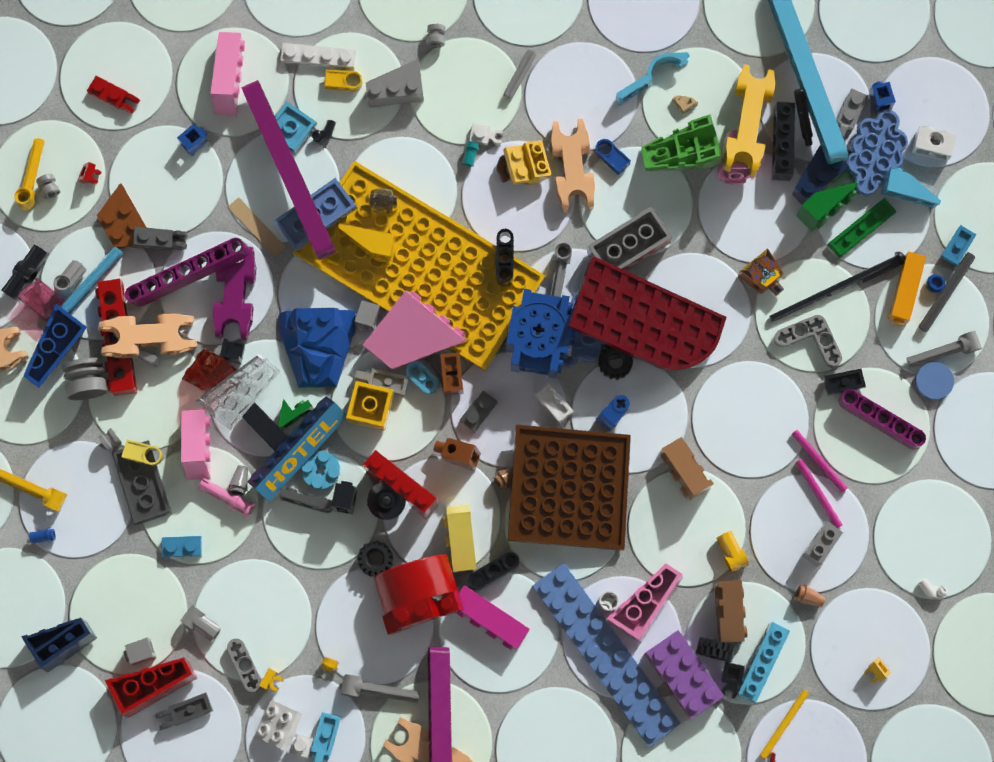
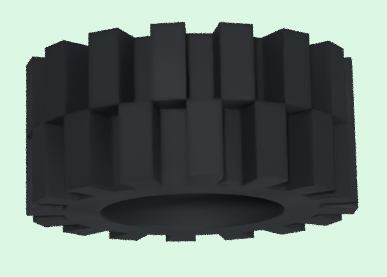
[598,346,633,380]
[357,541,393,577]
[696,637,734,662]

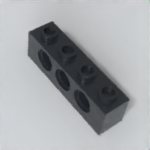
[772,102,796,181]

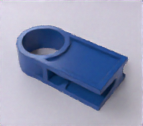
[595,139,631,175]

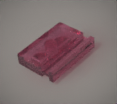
[18,278,65,322]

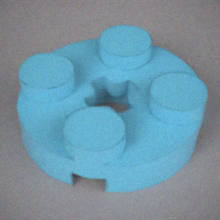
[301,451,340,490]

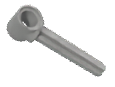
[550,243,572,297]
[906,331,982,368]
[341,674,420,703]

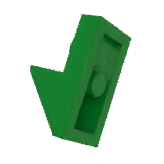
[278,399,314,431]

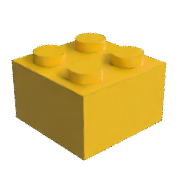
[346,381,394,431]

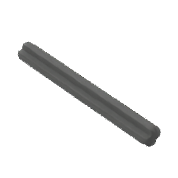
[918,252,975,332]

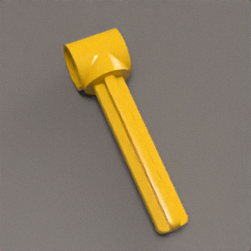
[14,138,45,211]
[0,469,68,512]

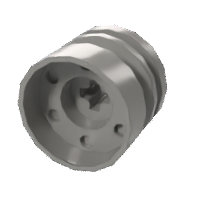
[62,358,108,400]

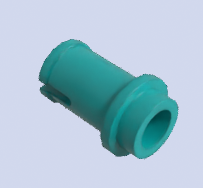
[462,142,480,167]

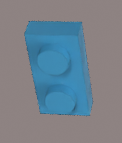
[940,225,977,267]
[162,536,202,558]

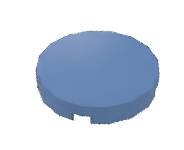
[915,362,954,400]

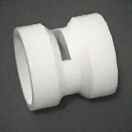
[599,591,619,612]

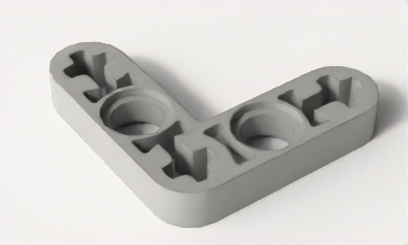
[773,315,842,368]

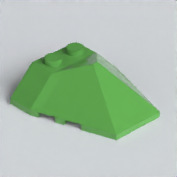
[641,114,723,171]

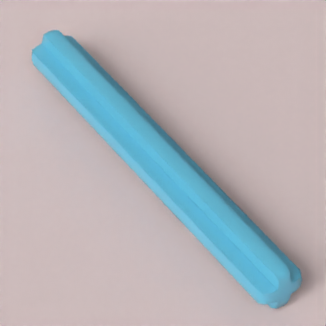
[61,247,123,313]

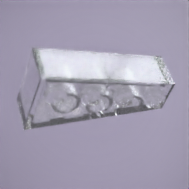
[196,354,281,430]

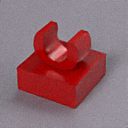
[77,162,102,184]

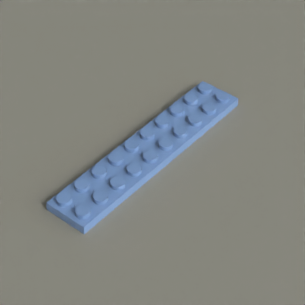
[532,563,681,747]

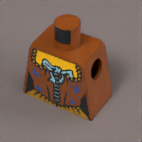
[738,248,784,296]

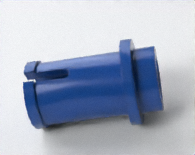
[29,528,56,544]

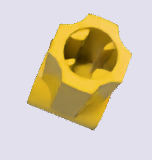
[716,531,749,573]

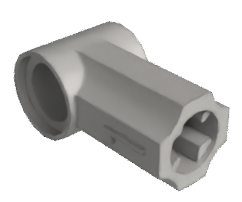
[53,260,86,298]
[180,605,222,642]

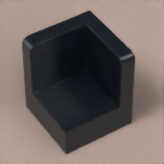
[220,338,246,365]

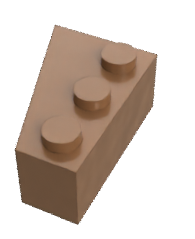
[660,437,714,501]
[714,580,747,643]

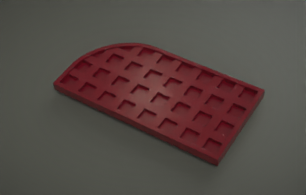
[567,256,727,371]

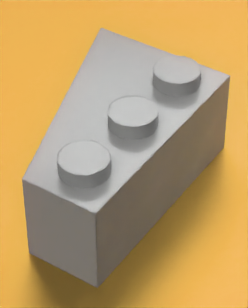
[365,58,424,108]

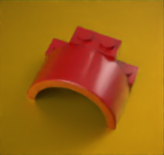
[374,554,464,635]

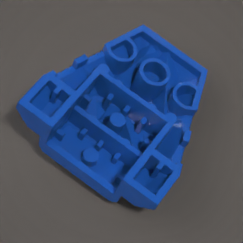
[279,308,356,388]

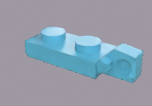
[311,712,341,762]

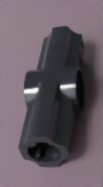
[1,244,49,300]

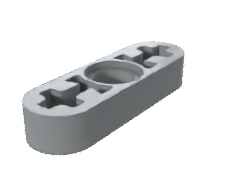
[227,638,262,693]

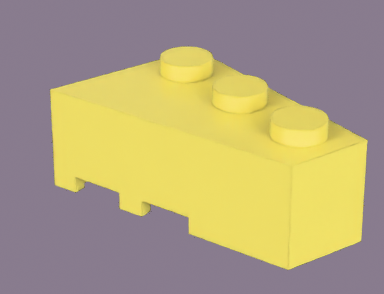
[443,505,477,572]

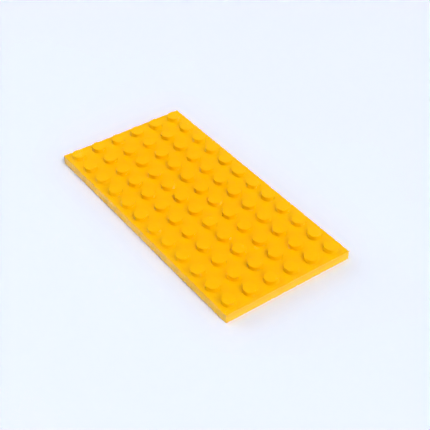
[293,161,546,371]

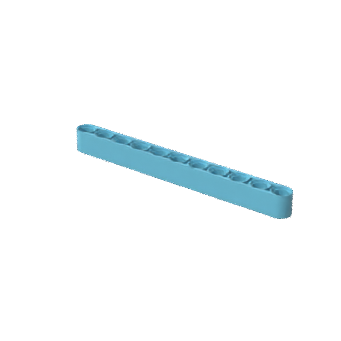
[768,0,848,164]

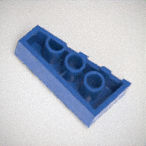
[23,304,87,388]

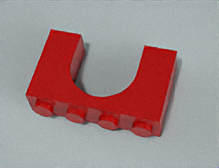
[363,450,438,519]

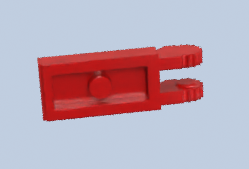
[86,76,140,114]

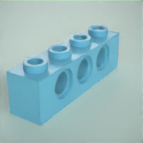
[737,622,790,703]

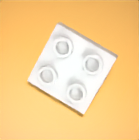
[254,700,303,751]

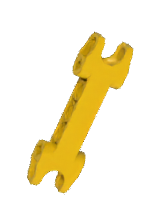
[723,64,776,177]

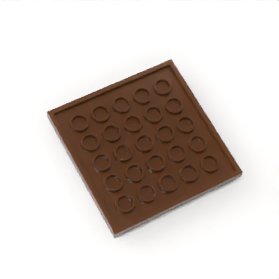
[508,424,631,551]

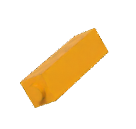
[888,251,927,326]

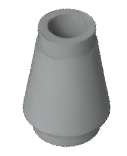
[228,465,248,496]

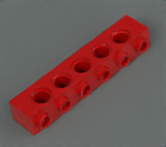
[95,278,137,396]

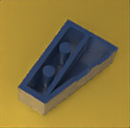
[792,144,849,205]
[21,617,97,672]

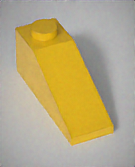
[338,224,396,262]

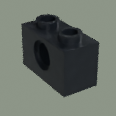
[331,481,358,515]

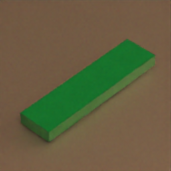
[827,197,897,259]

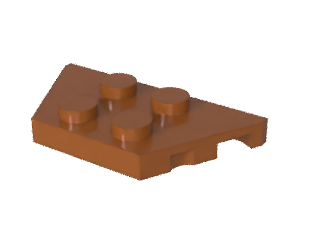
[96,183,147,249]

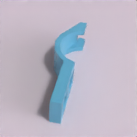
[615,52,690,105]

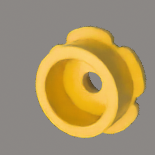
[320,656,339,673]

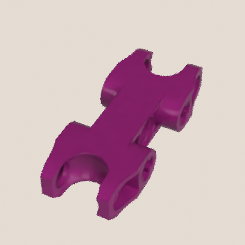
[212,247,257,340]

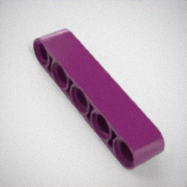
[838,389,926,450]

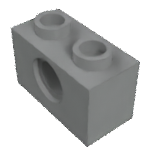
[802,521,843,567]

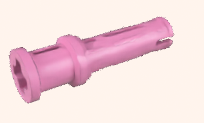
[198,478,255,518]

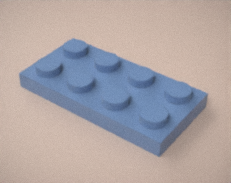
[274,178,357,252]

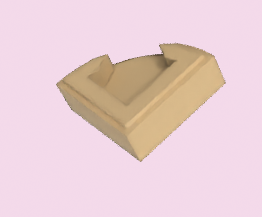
[672,95,698,115]

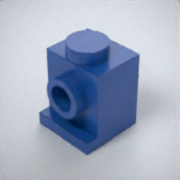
[869,81,896,113]
[177,124,208,157]

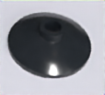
[367,482,406,520]

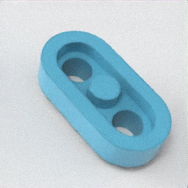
[406,361,439,394]

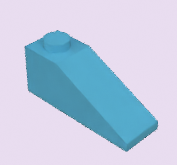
[881,168,941,208]

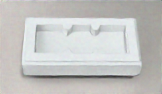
[534,383,574,424]

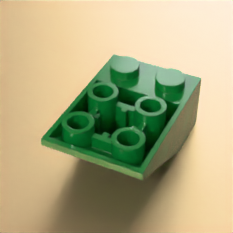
[796,182,859,232]

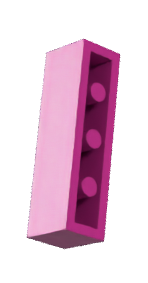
[455,585,530,650]

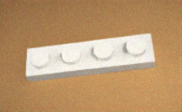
[281,43,357,70]

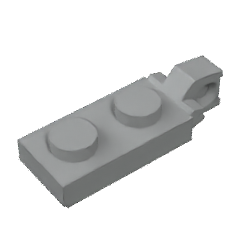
[837,88,868,137]
[354,368,409,396]

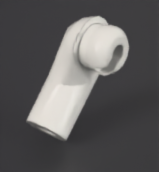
[918,578,948,599]

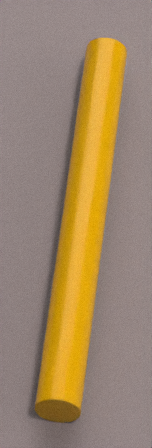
[759,689,809,760]

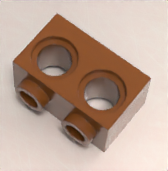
[440,352,464,396]

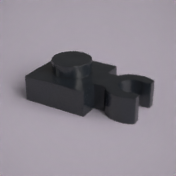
[721,661,745,699]

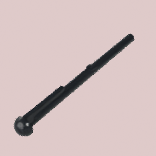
[769,251,905,323]

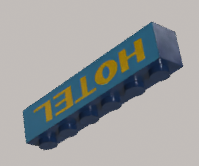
[247,396,347,502]

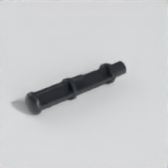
[793,88,813,146]

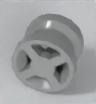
[98,428,122,452]

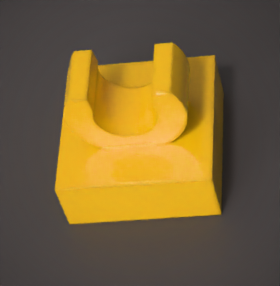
[864,657,891,683]
[259,668,284,692]

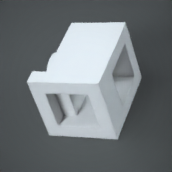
[290,733,314,758]

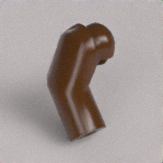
[496,154,510,183]

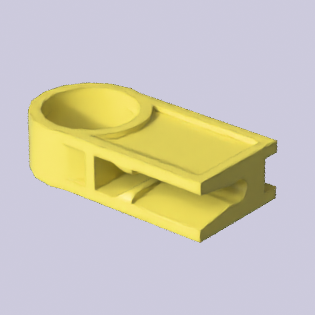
[122,439,163,466]

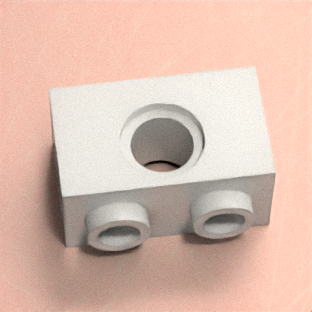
[911,126,957,162]

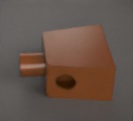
[433,438,481,471]

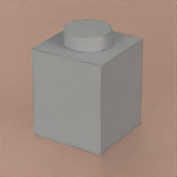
[355,300,381,332]
[123,637,156,665]

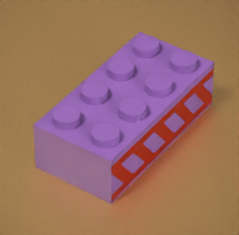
[644,630,724,720]

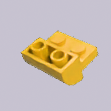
[503,140,552,185]

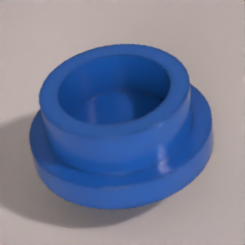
[926,274,945,293]

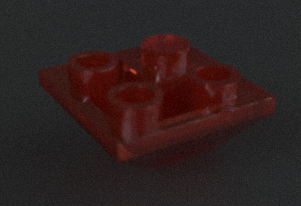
[182,348,237,390]

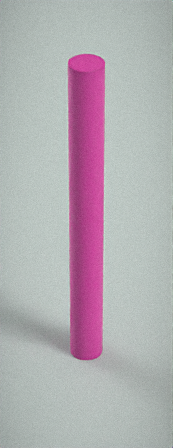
[791,430,848,493]
[795,459,843,528]

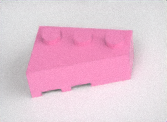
[181,409,211,480]

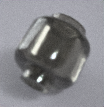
[370,189,397,213]

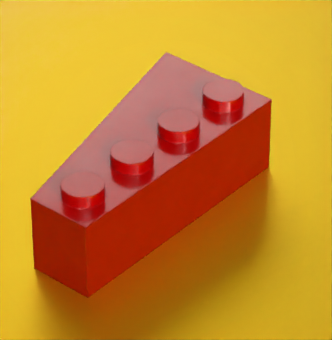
[105,657,197,718]

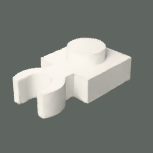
[469,123,503,146]

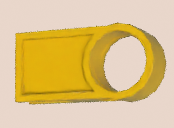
[324,69,363,92]

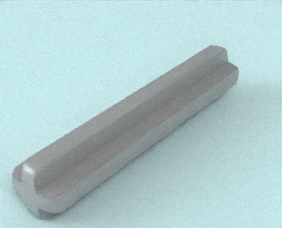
[504,49,536,99]

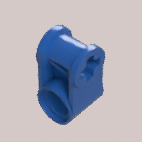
[595,395,630,432]

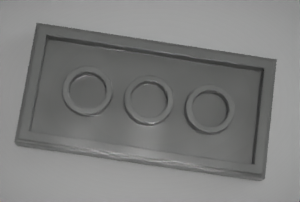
[112,440,172,526]

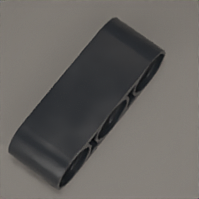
[496,228,514,287]
[240,402,288,451]
[468,552,520,591]

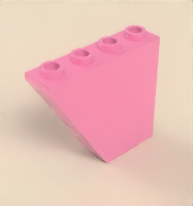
[363,291,467,369]

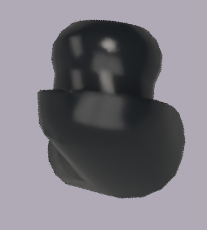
[312,120,336,142]

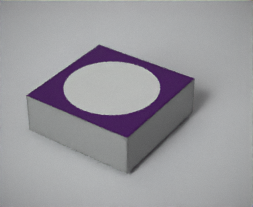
[138,349,160,367]

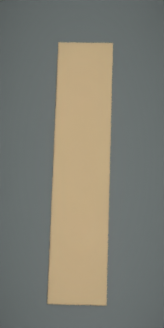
[228,197,286,257]

